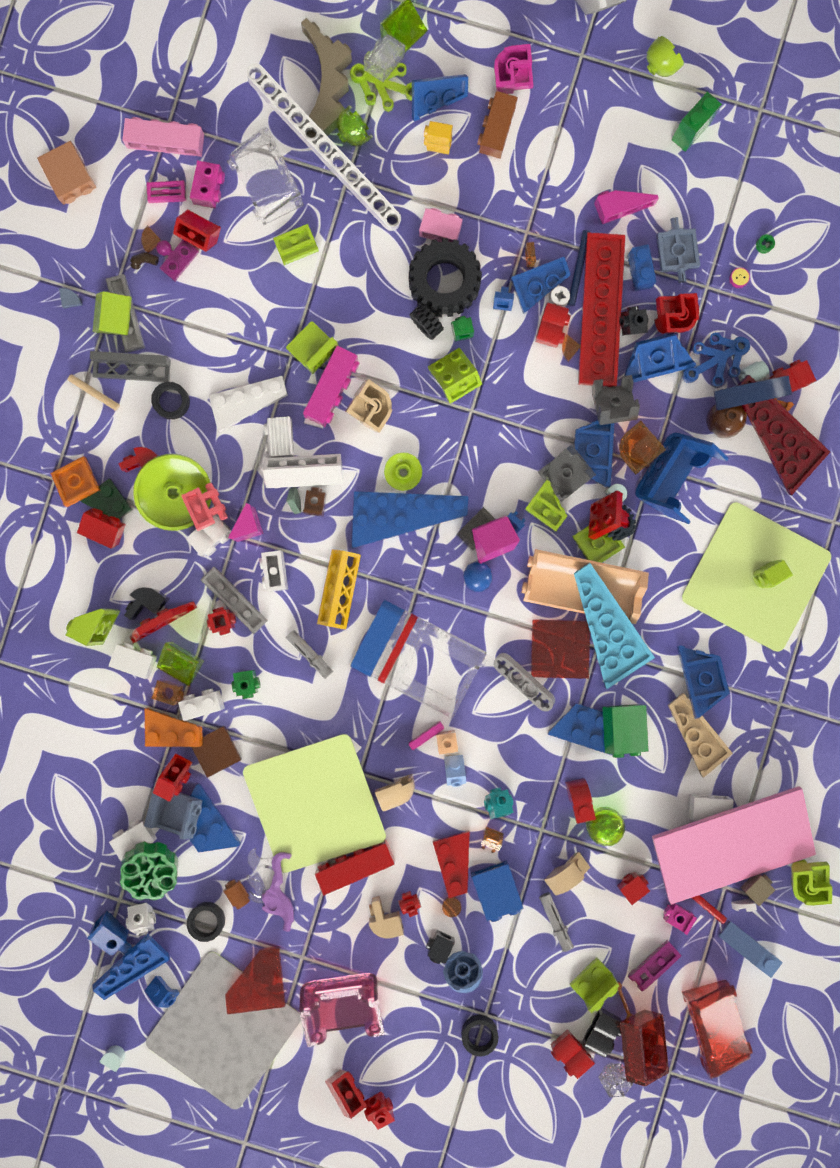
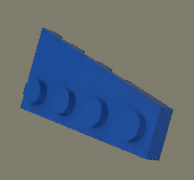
[92,934,170,1000]

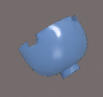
[443,951,483,993]

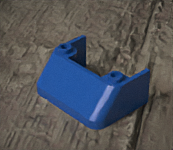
[635,432,729,524]

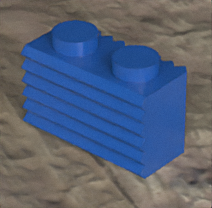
[627,244,657,291]

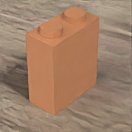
[37,140,97,205]

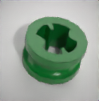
[756,234,775,254]

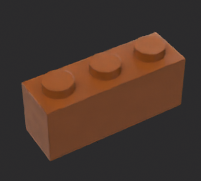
[477,91,518,159]

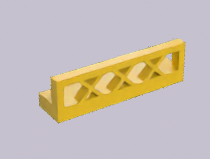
[317,549,361,630]

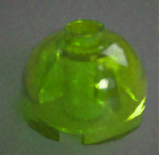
[337,105,373,146]
[586,807,625,846]

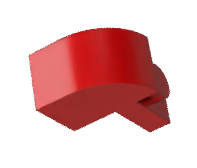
[118,447,159,473]
[565,778,596,824]

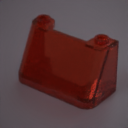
[682,979,753,1079]

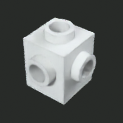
[126,903,156,936]

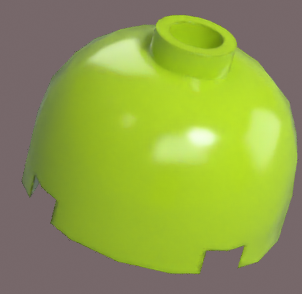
[646,36,684,77]

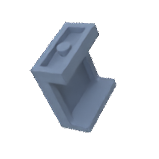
[144,788,202,840]

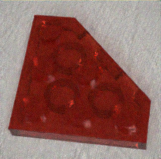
[225,946,286,1015]

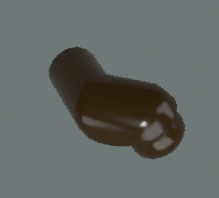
[130,252,159,269]

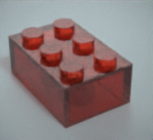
[620,1009,669,1087]

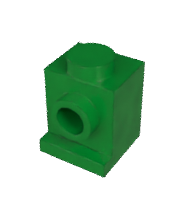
[451,316,474,342]

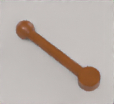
[617,981,634,1021]

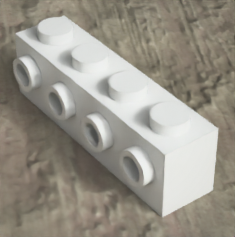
[263,454,343,488]

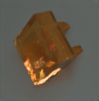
[481,827,504,853]

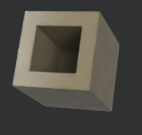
[740,874,775,906]

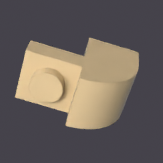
[544,852,590,895]
[369,896,404,938]

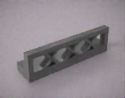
[90,351,171,382]

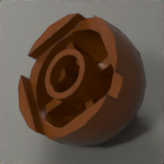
[706,403,747,438]

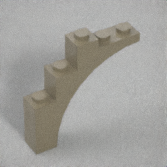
[301,18,352,138]

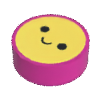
[729,267,750,288]

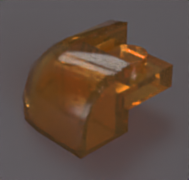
[619,421,666,475]

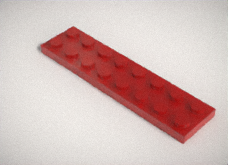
[578,233,626,387]

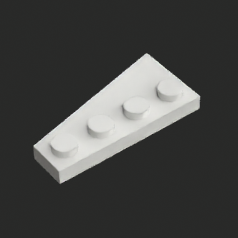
[209,376,288,433]

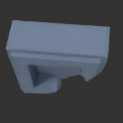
[59,288,83,309]

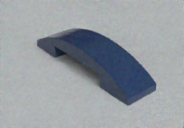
[713,376,792,410]

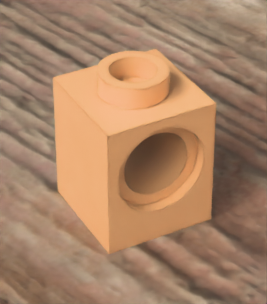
[436,730,458,755]

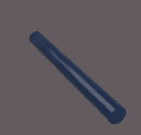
[568,230,590,306]

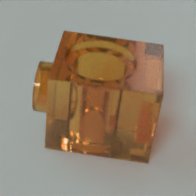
[151,679,184,706]

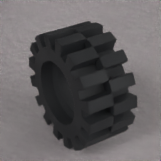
[409,304,444,340]

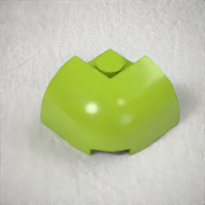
[791,859,832,906]

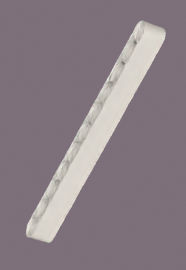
[246,63,401,231]

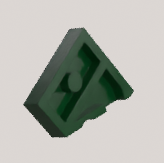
[81,478,133,519]

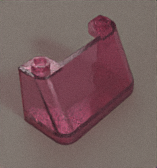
[299,973,385,1047]

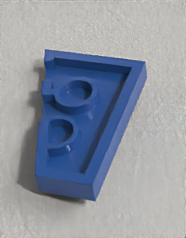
[412,74,468,122]
[510,257,571,314]

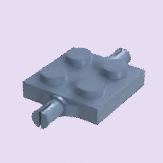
[656,217,700,283]

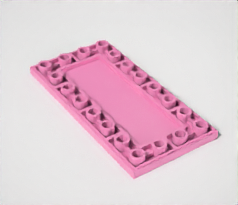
[652,786,816,904]

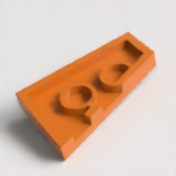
[145,708,202,747]

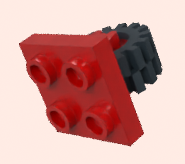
[588,490,636,541]

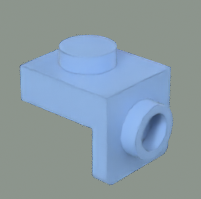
[444,755,466,787]

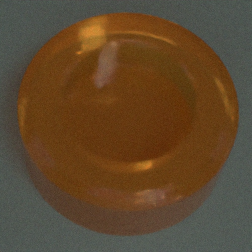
[442,897,461,917]

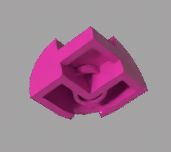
[494,44,533,94]

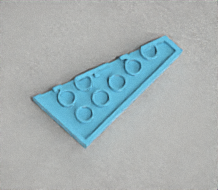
[573,562,655,690]

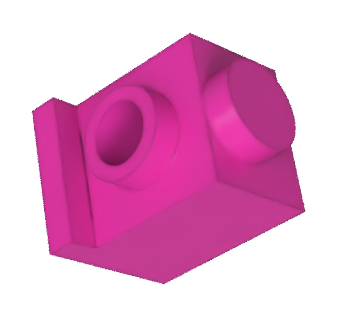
[663,903,697,935]

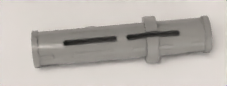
[285,630,334,679]
[539,892,574,952]

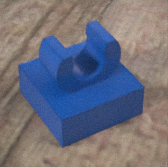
[493,286,514,311]
[507,511,525,534]

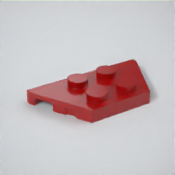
[129,601,197,644]

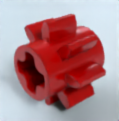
[398,891,422,917]

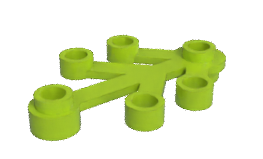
[350,57,412,112]

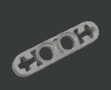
[493,653,555,711]

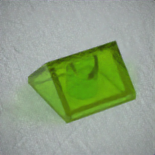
[380,0,428,56]
[156,642,204,686]

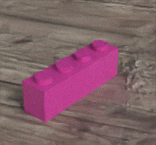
[303,346,360,427]

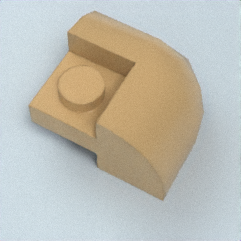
[345,379,392,433]
[375,774,415,812]

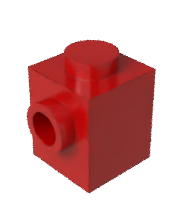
[617,872,650,905]

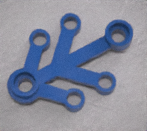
[682,332,750,387]

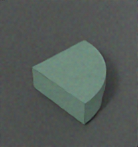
[286,487,301,514]

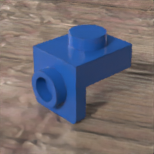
[144,976,180,1008]

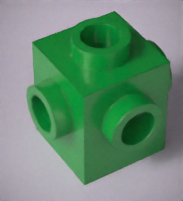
[231,670,261,699]

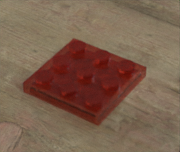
[531,620,590,679]

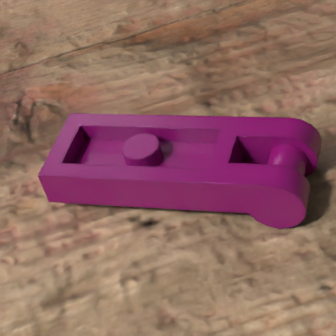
[628,940,682,992]

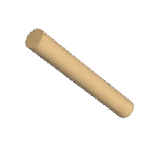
[68,374,120,411]

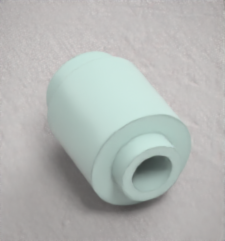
[739,361,769,382]

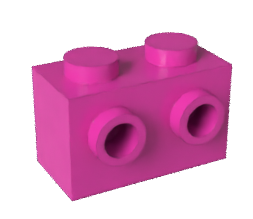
[190,160,225,209]

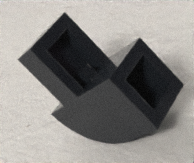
[124,587,170,620]

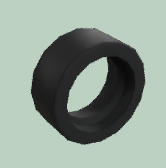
[151,381,190,420]
[186,902,225,942]
[461,1014,499,1057]

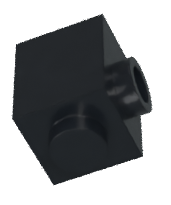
[426,930,455,964]

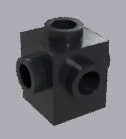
[619,306,649,336]

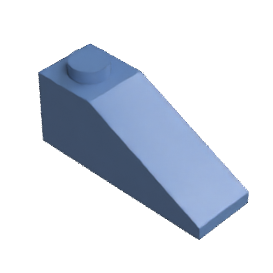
[718,921,783,978]

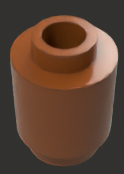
[223,879,250,910]

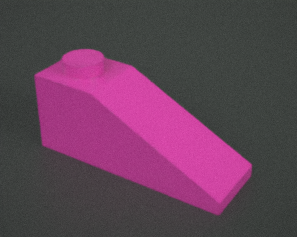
[594,190,659,225]

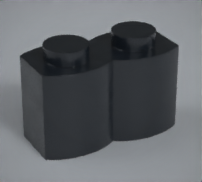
[582,1008,624,1058]

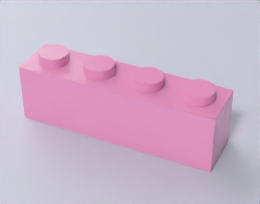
[122,117,204,157]

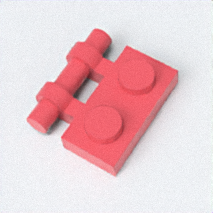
[181,483,228,531]

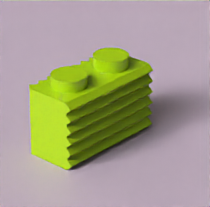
[753,560,793,588]

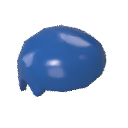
[463,561,492,592]

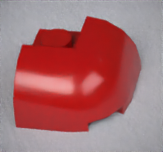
[654,293,699,334]

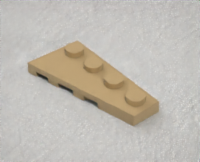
[668,693,733,778]

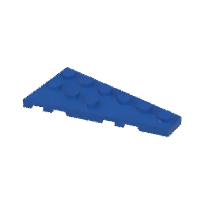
[352,491,468,549]

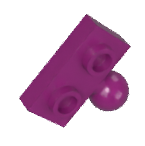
[156,239,199,282]

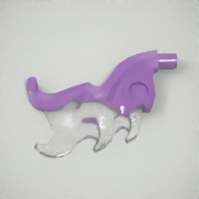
[246,848,294,932]

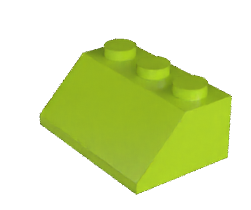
[65,609,120,646]

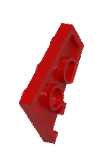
[433,830,470,898]

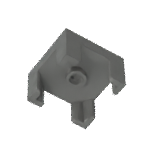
[592,375,640,425]
[538,445,596,502]

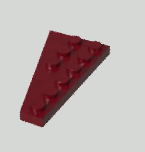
[737,375,830,495]

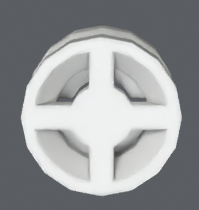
[549,286,570,307]

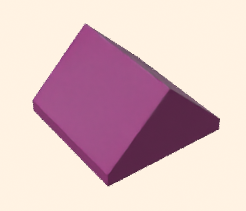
[228,503,263,542]
[472,515,520,564]

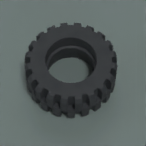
[409,238,482,317]

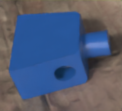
[87,910,133,956]

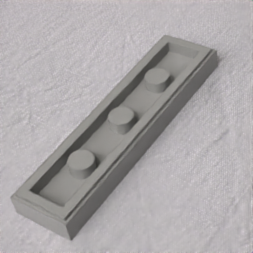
[106,274,145,353]
[200,566,268,634]

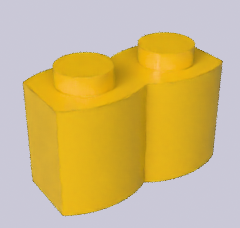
[424,121,453,155]

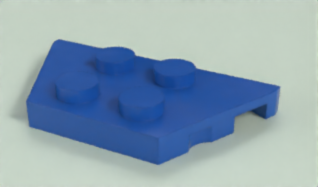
[624,333,696,382]
[574,420,614,488]
[677,645,730,719]
[547,703,612,755]
[189,783,241,853]

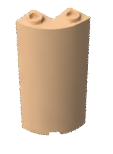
[521,549,649,624]

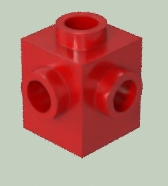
[207,607,236,636]
[364,1092,395,1130]

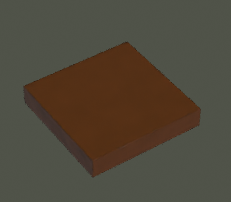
[191,726,242,778]

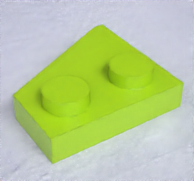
[525,480,567,532]

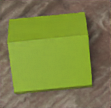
[92,291,132,336]

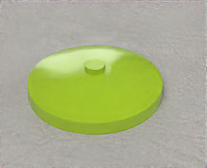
[133,454,212,531]

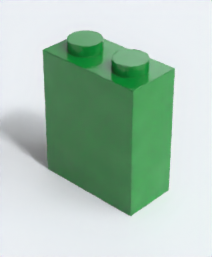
[672,91,722,152]
[603,704,649,758]

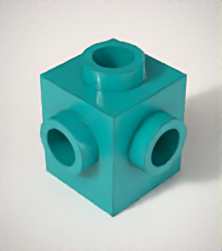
[484,788,514,819]

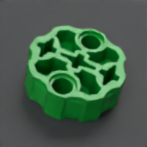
[120,841,178,900]

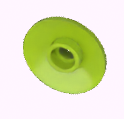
[384,453,422,491]

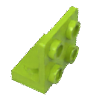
[286,321,339,374]
[428,348,482,404]
[570,957,619,1013]

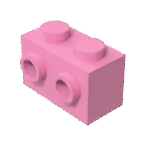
[419,208,463,242]

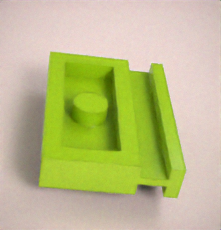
[273,224,319,265]

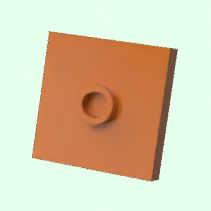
[50,456,100,507]

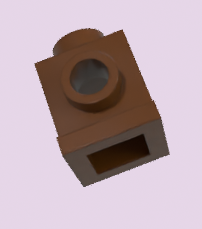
[303,487,327,517]

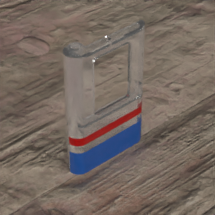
[350,599,488,719]

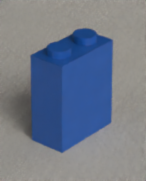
[471,860,524,922]

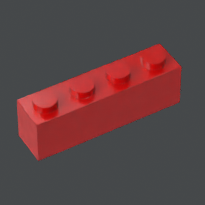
[314,840,395,896]

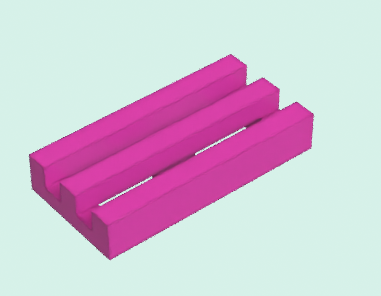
[146,180,186,203]
[408,721,444,750]

